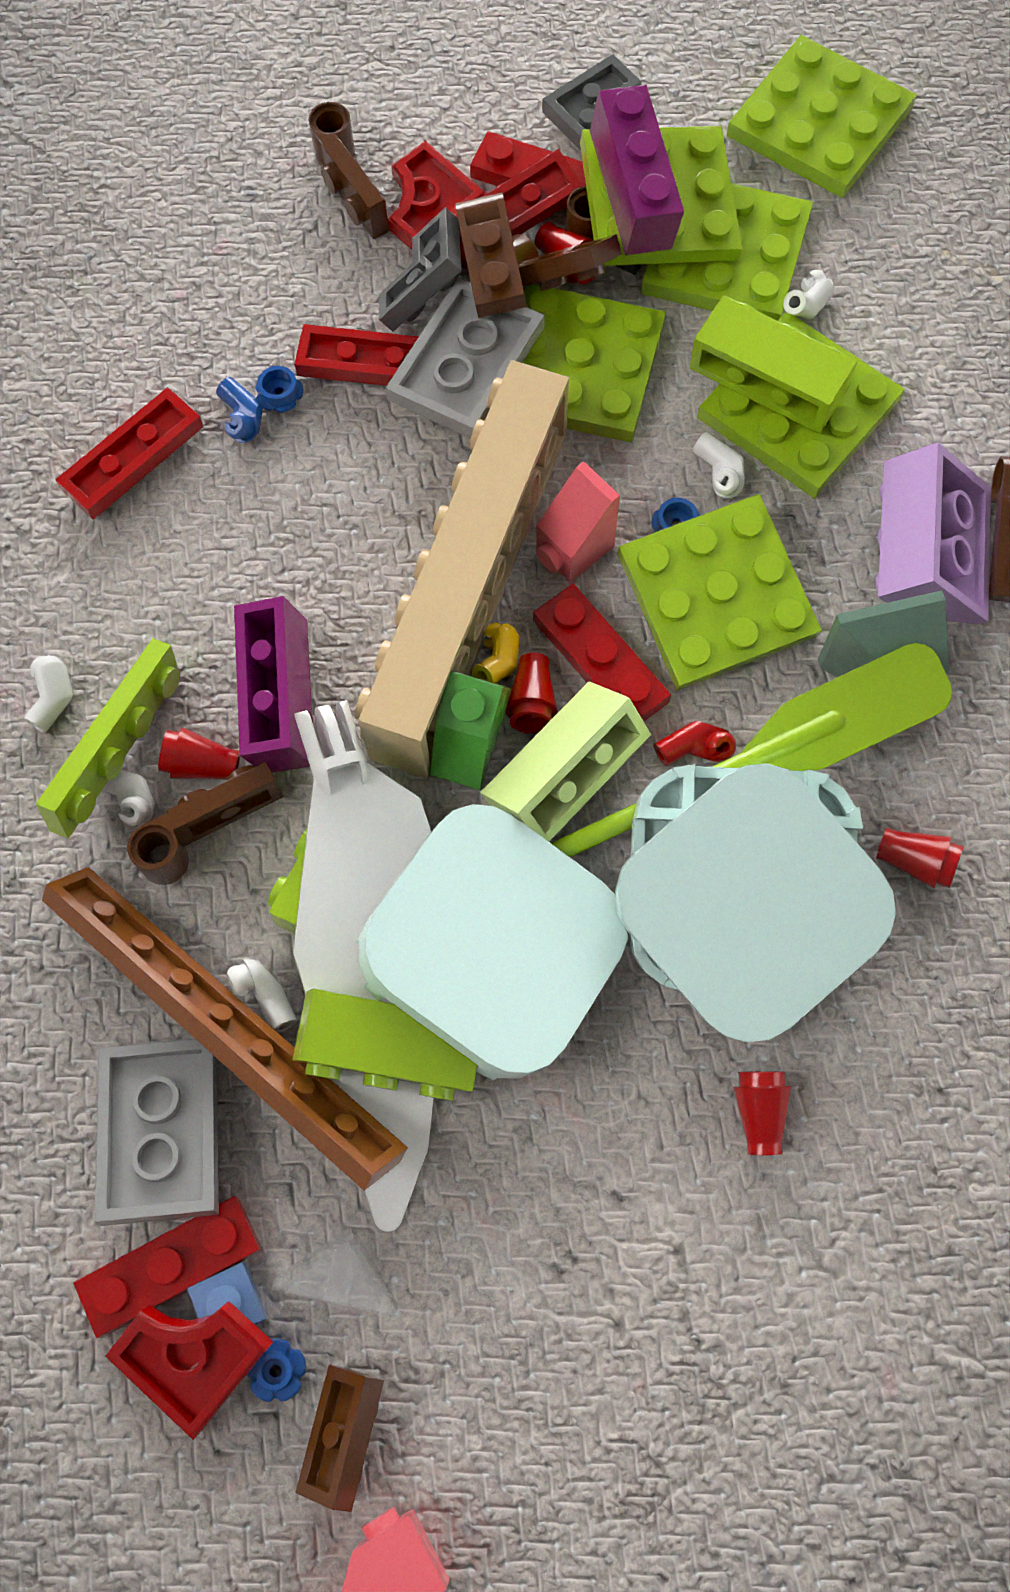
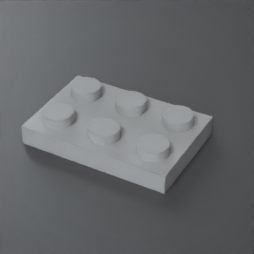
[385,277,544,438]
[95,1039,219,1226]

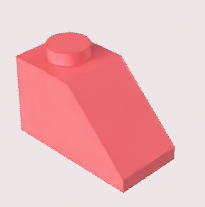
[536,461,620,583]
[342,1507,450,1592]

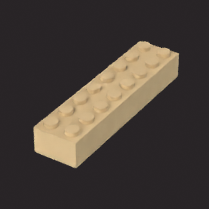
[355,360,569,779]

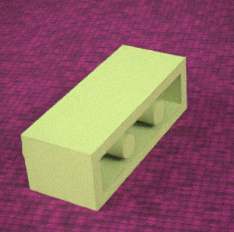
[480,682,651,842]

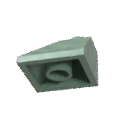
[817,590,949,677]

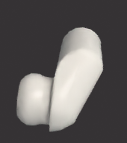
[783,270,834,320]
[692,432,745,498]
[23,655,73,734]
[101,770,155,826]
[226,959,297,1033]

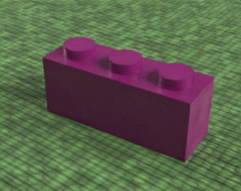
[590,84,684,256]
[234,596,313,773]

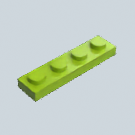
[36,638,180,839]

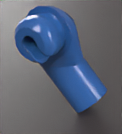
[216,377,263,443]

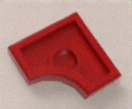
[388,141,487,250]
[105,1301,273,1440]

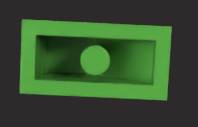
[430,671,512,790]

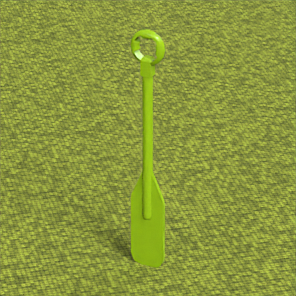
[551,643,952,858]

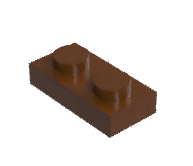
[295,1365,384,1512]

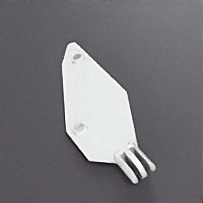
[293,700,433,1232]

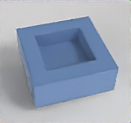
[187,1262,268,1325]

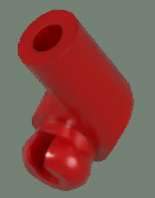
[653,721,737,766]

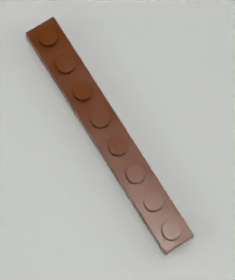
[42,867,408,1191]

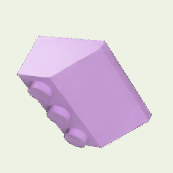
[876,442,991,624]

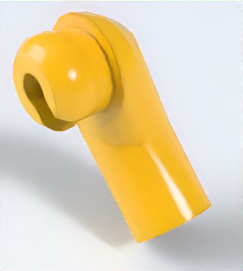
[471,622,520,684]

